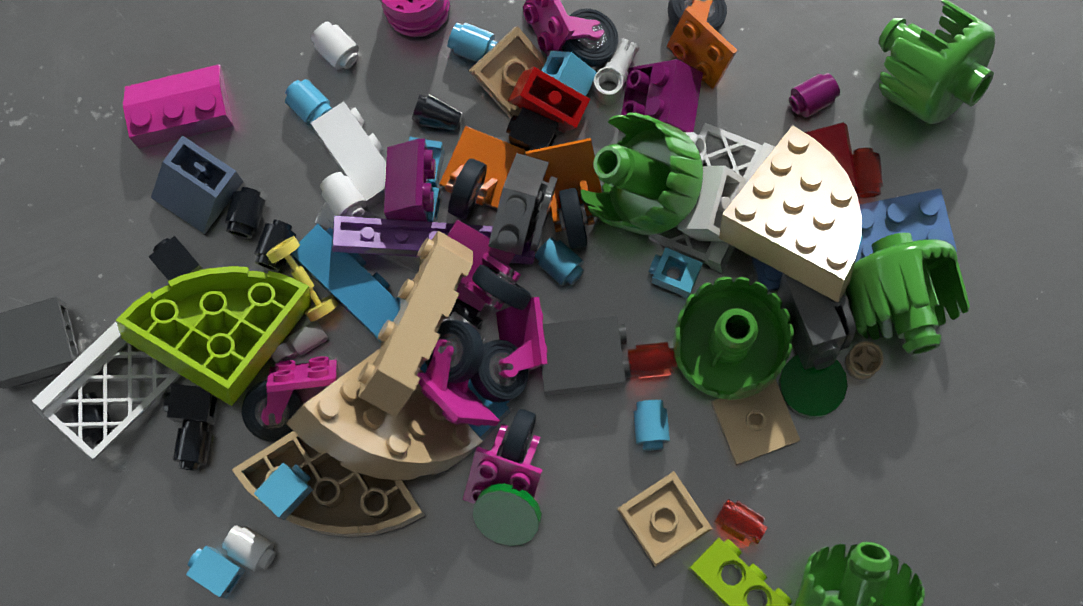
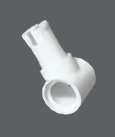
[594,38,640,105]

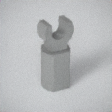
[272,320,329,363]

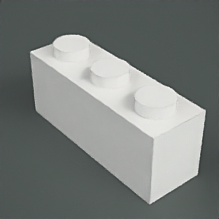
[311,101,386,210]

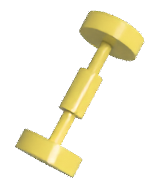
[266,236,339,322]

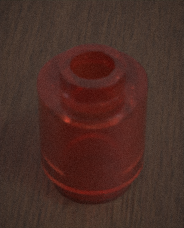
[853,148,884,199]
[627,342,677,379]
[714,499,768,547]

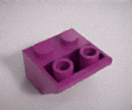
[621,59,703,132]
[384,138,436,222]

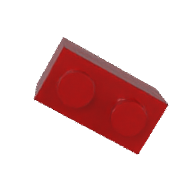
[508,67,590,133]

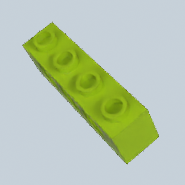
[688,538,793,606]

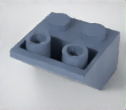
[151,135,243,234]

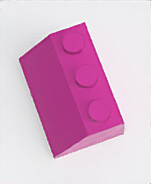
[123,64,234,149]

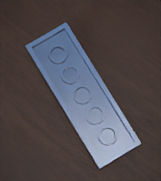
[751,188,957,292]

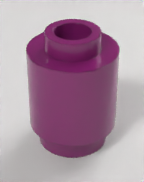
[789,73,840,118]

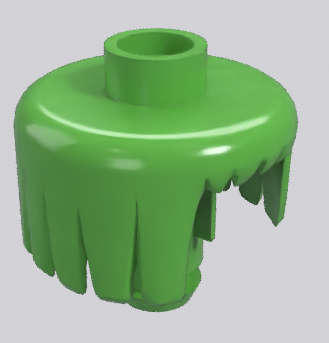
[878,0,995,124]
[580,113,703,235]
[845,233,970,355]
[673,276,794,400]
[795,542,925,606]

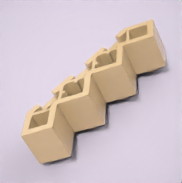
[357,231,473,417]

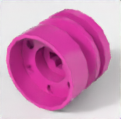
[380,0,450,37]

